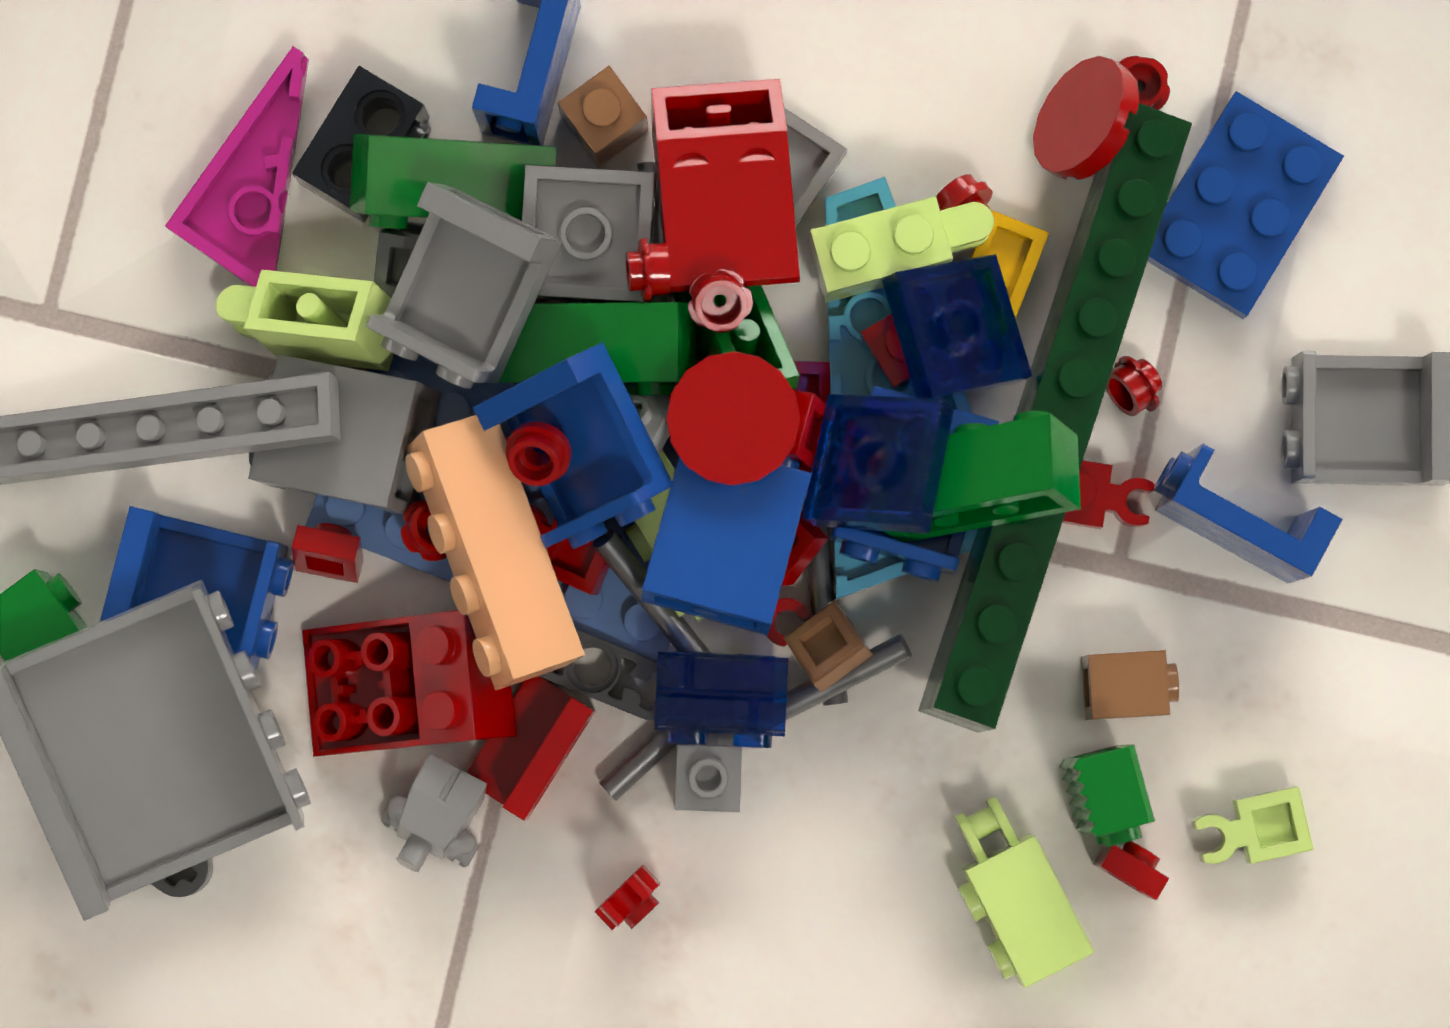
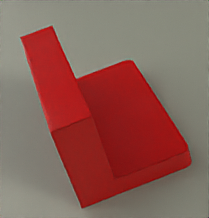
[467,676,596,821]

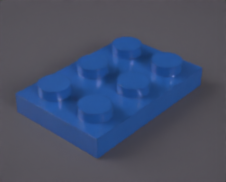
[1147,91,1344,319]

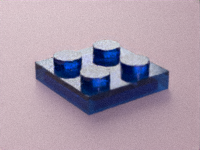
[881,254,1032,404]
[802,394,954,534]

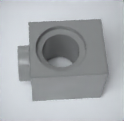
[675,745,742,812]

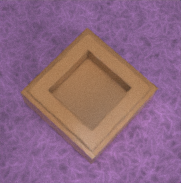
[783,600,873,693]

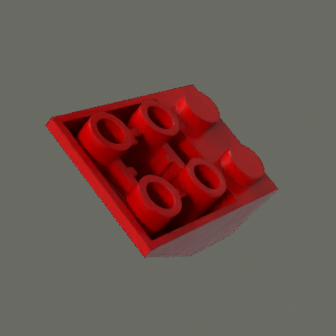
[651,78,800,292]
[302,610,516,757]

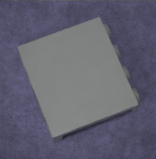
[0,580,311,921]

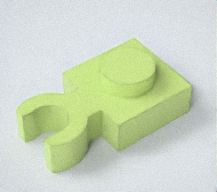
[1191,786,1314,864]

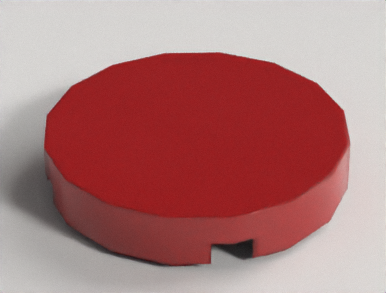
[1033,56,1139,180]
[666,352,800,485]

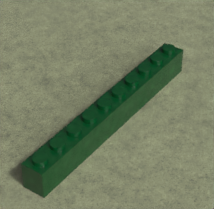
[918,103,1192,732]

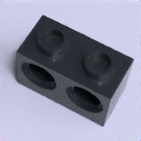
[292,66,431,223]

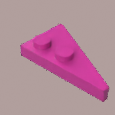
[165,46,309,287]

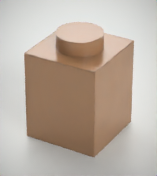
[557,66,649,168]
[1081,650,1179,720]

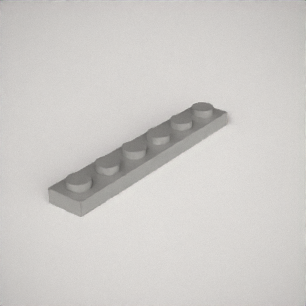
[0,372,341,485]

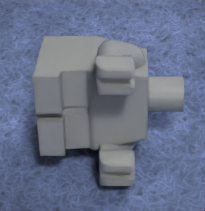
[381,754,487,872]

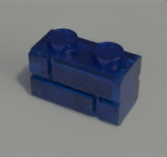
[654,651,789,748]

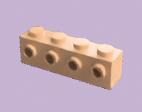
[405,415,585,690]

